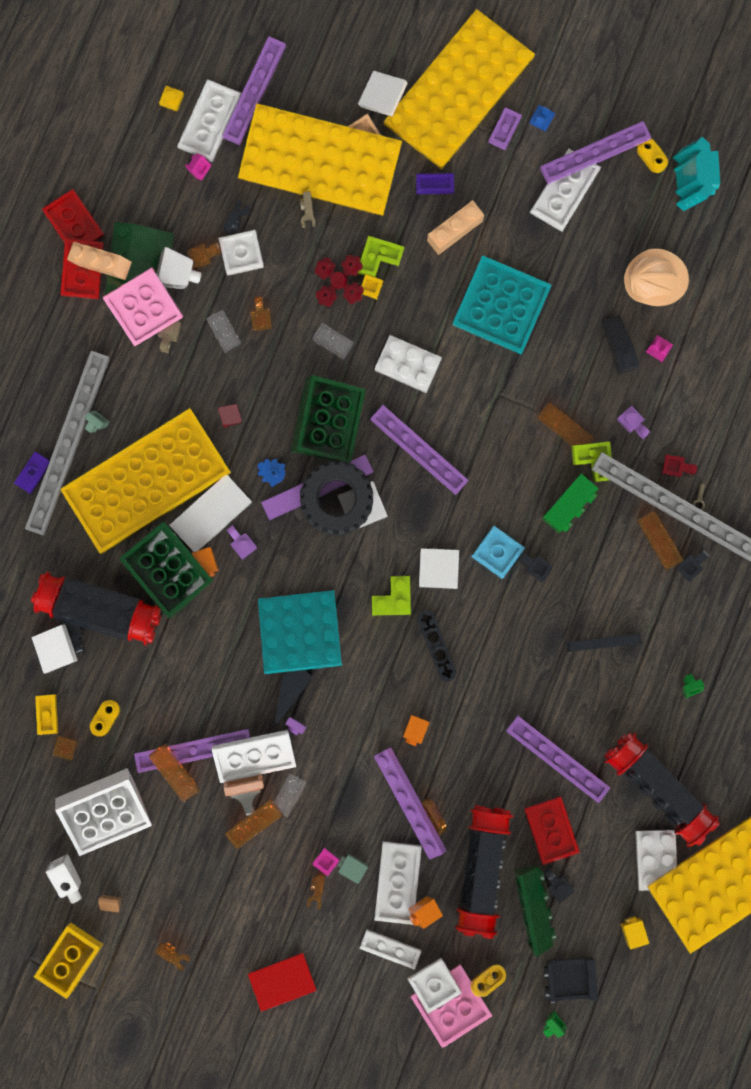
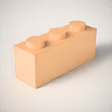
[427,200,484,255]
[67,242,132,280]

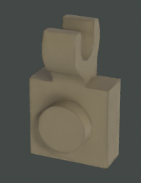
[300,192,316,228]
[158,321,181,353]

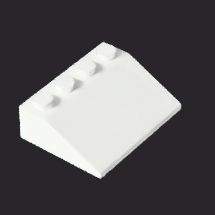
[55,768,152,856]

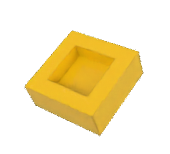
[159,86,184,111]
[361,274,383,300]

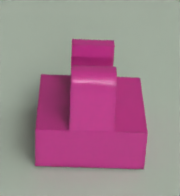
[185,153,212,180]
[646,335,673,362]
[312,848,340,876]

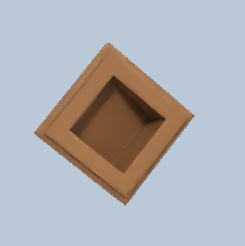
[98,895,121,912]

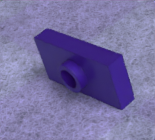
[416,173,454,194]
[14,452,50,494]

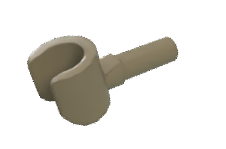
[692,484,705,510]

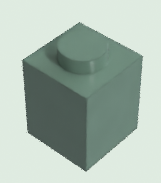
[337,853,368,884]

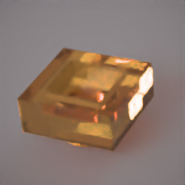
[53,736,78,760]

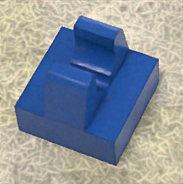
[530,105,555,132]

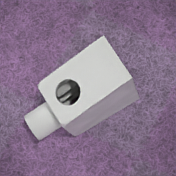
[156,247,201,289]
[46,854,82,904]

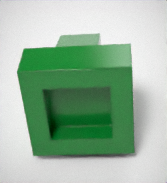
[682,674,704,698]
[542,1011,567,1038]

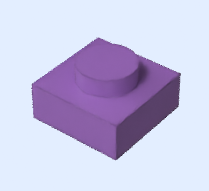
[286,717,307,735]

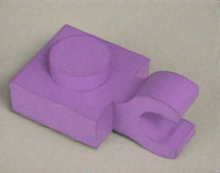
[617,406,650,439]
[227,525,257,560]

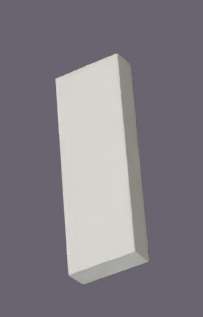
[360,929,421,970]

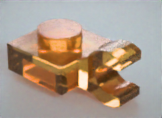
[187,243,222,269]
[251,297,272,331]
[307,873,326,909]
[155,943,191,971]

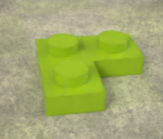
[358,236,404,278]
[571,442,612,482]
[372,576,411,616]

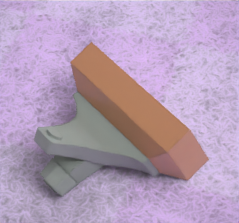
[224,774,264,815]

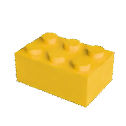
[34,923,104,999]

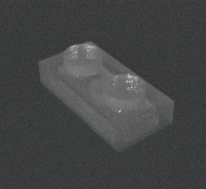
[206,310,241,353]
[312,323,354,360]
[271,773,307,817]

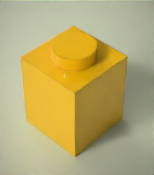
[621,916,649,949]

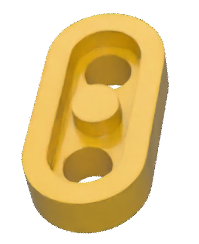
[637,139,668,173]
[90,700,120,736]
[470,965,506,997]

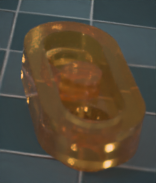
[421,799,446,836]

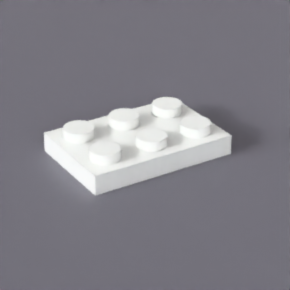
[375,335,442,393]
[635,830,677,891]

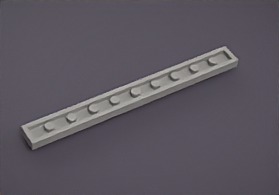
[25,351,110,536]
[591,453,751,562]

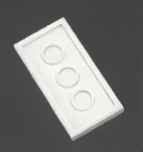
[178,79,242,162]
[530,149,601,232]
[170,475,252,552]
[212,730,296,783]
[375,841,421,925]

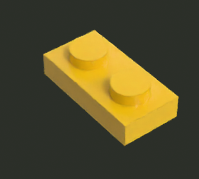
[35,695,58,735]

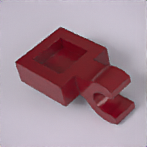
[662,455,697,477]

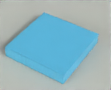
[471,526,525,579]

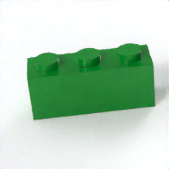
[542,474,599,533]

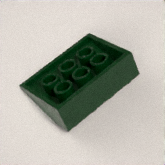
[105,222,174,295]
[291,375,366,463]
[119,522,213,619]
[514,865,556,956]

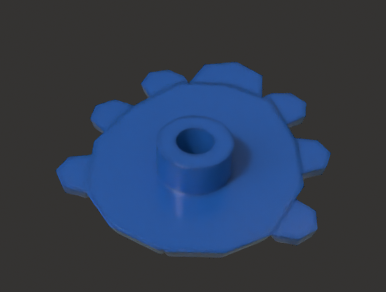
[258,459,285,487]

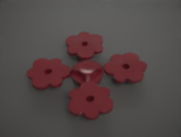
[315,255,364,307]

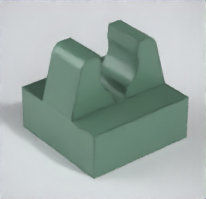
[85,411,110,433]

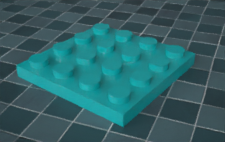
[452,255,552,355]
[258,590,342,674]

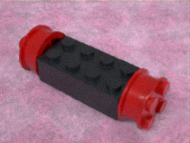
[31,572,162,646]
[604,732,720,847]
[455,805,513,939]

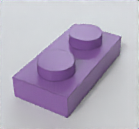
[488,107,522,150]

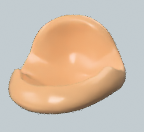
[624,249,689,306]

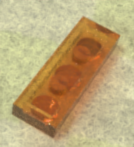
[537,402,594,446]
[637,511,684,570]
[149,744,199,802]
[225,799,283,849]

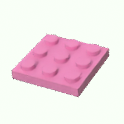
[103,267,183,346]
[411,964,492,1048]

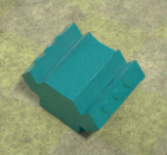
[673,137,720,211]

